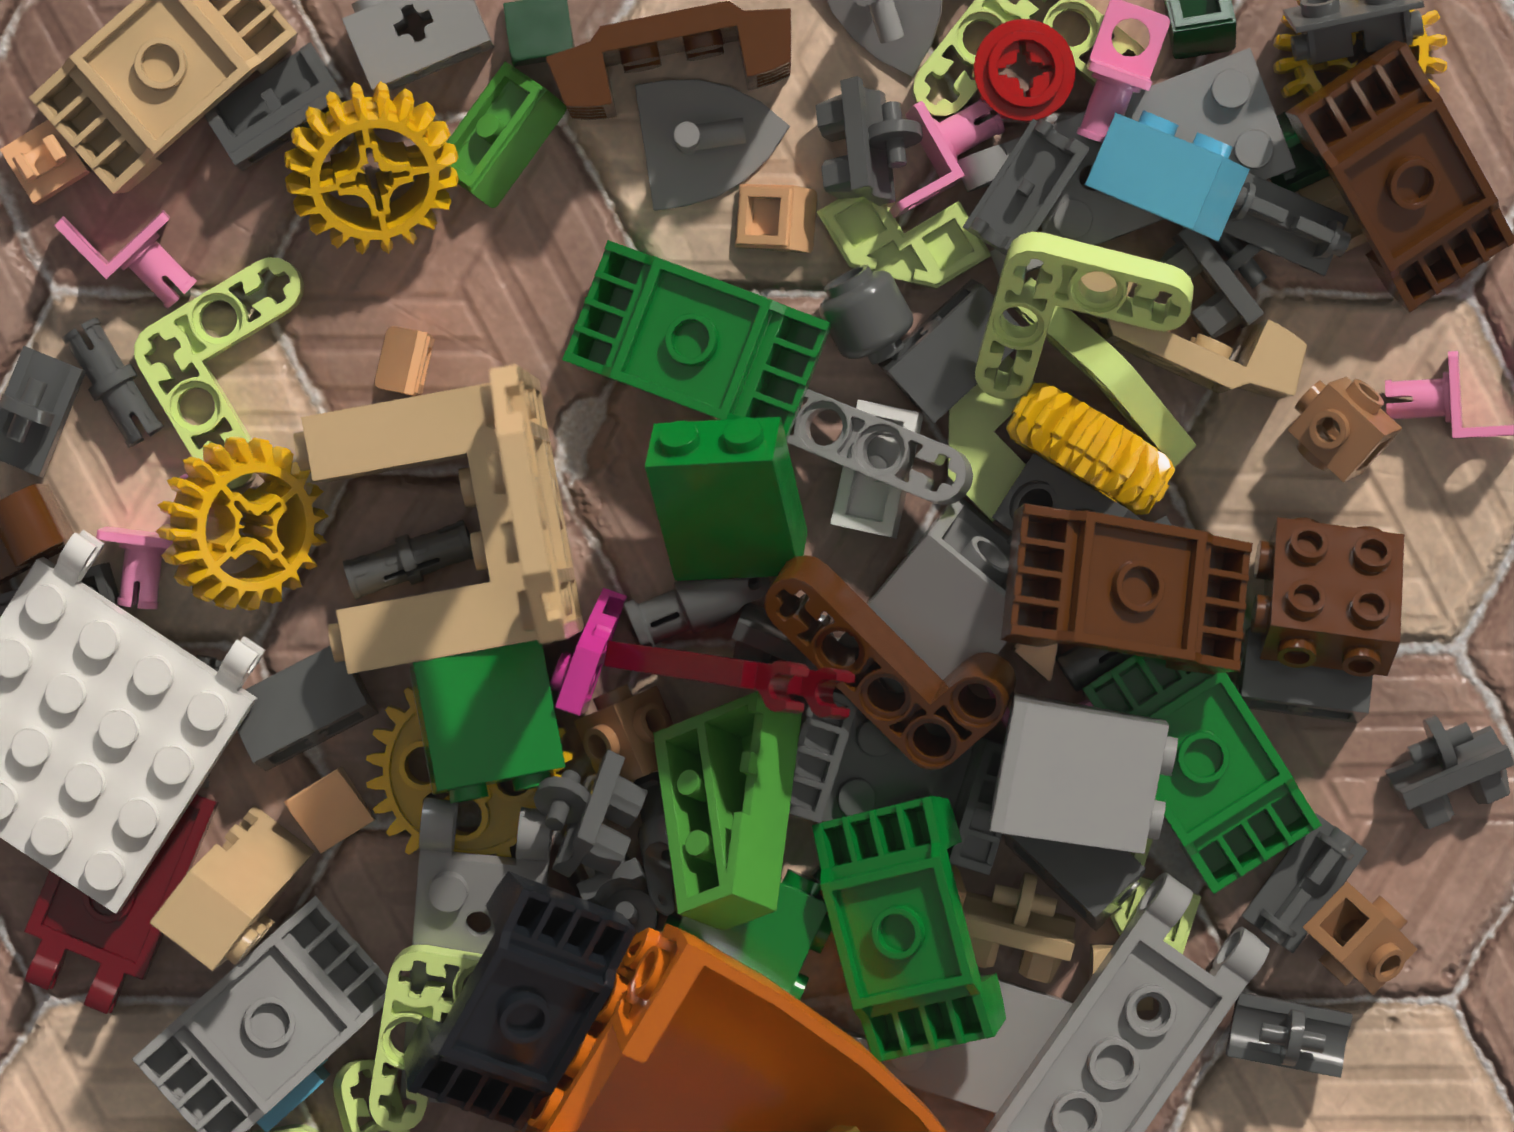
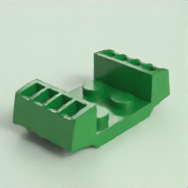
[562,240,832,441]
[1082,655,1322,894]
[812,796,1006,1062]

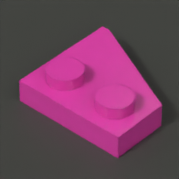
[550,588,627,716]

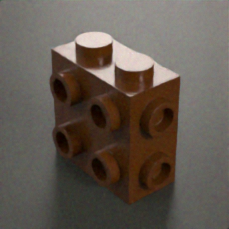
[1251,517,1404,677]

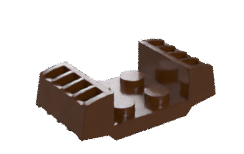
[546,0,791,120]
[1285,40,1514,313]
[1001,504,1253,674]

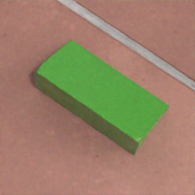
[447,61,567,208]

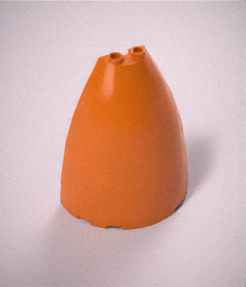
[515,924,947,1132]

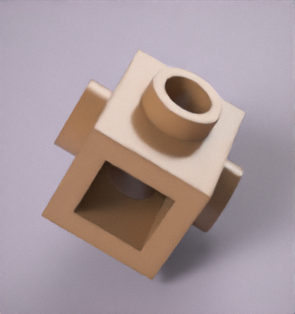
[1288,376,1402,482]
[574,684,674,781]
[1303,881,1417,995]

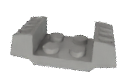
[132,896,388,1132]

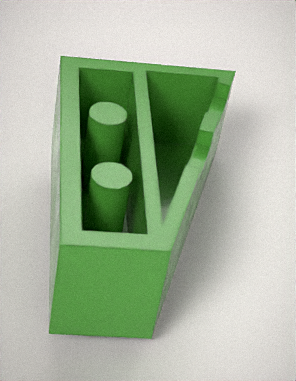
[653,691,802,931]

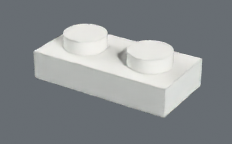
[830,399,924,539]

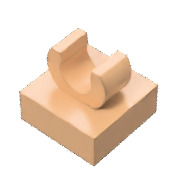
[0,120,91,206]

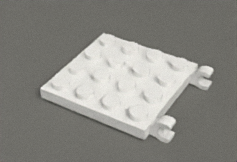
[0,530,266,914]

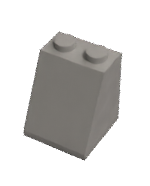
[838,498,1011,693]
[989,692,1178,854]

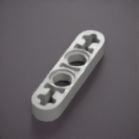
[787,389,973,505]

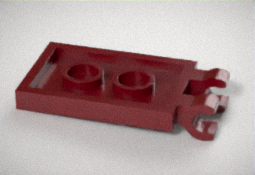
[604,641,855,720]
[24,794,219,1014]

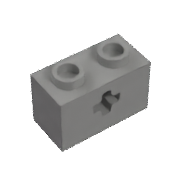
[342,0,494,92]

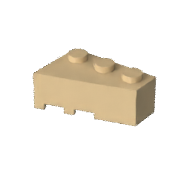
[150,805,315,971]

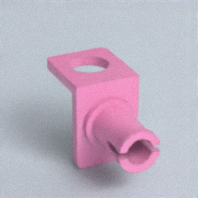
[1077,0,1170,143]
[889,98,1005,218]
[54,210,197,309]
[1385,351,1514,439]
[96,474,188,609]

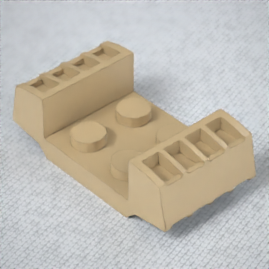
[29,0,298,194]
[1077,271,1307,400]

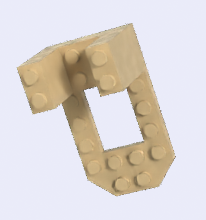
[293,364,585,674]

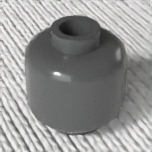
[819,264,914,364]

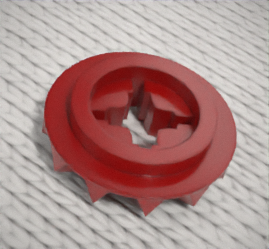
[972,19,1076,123]

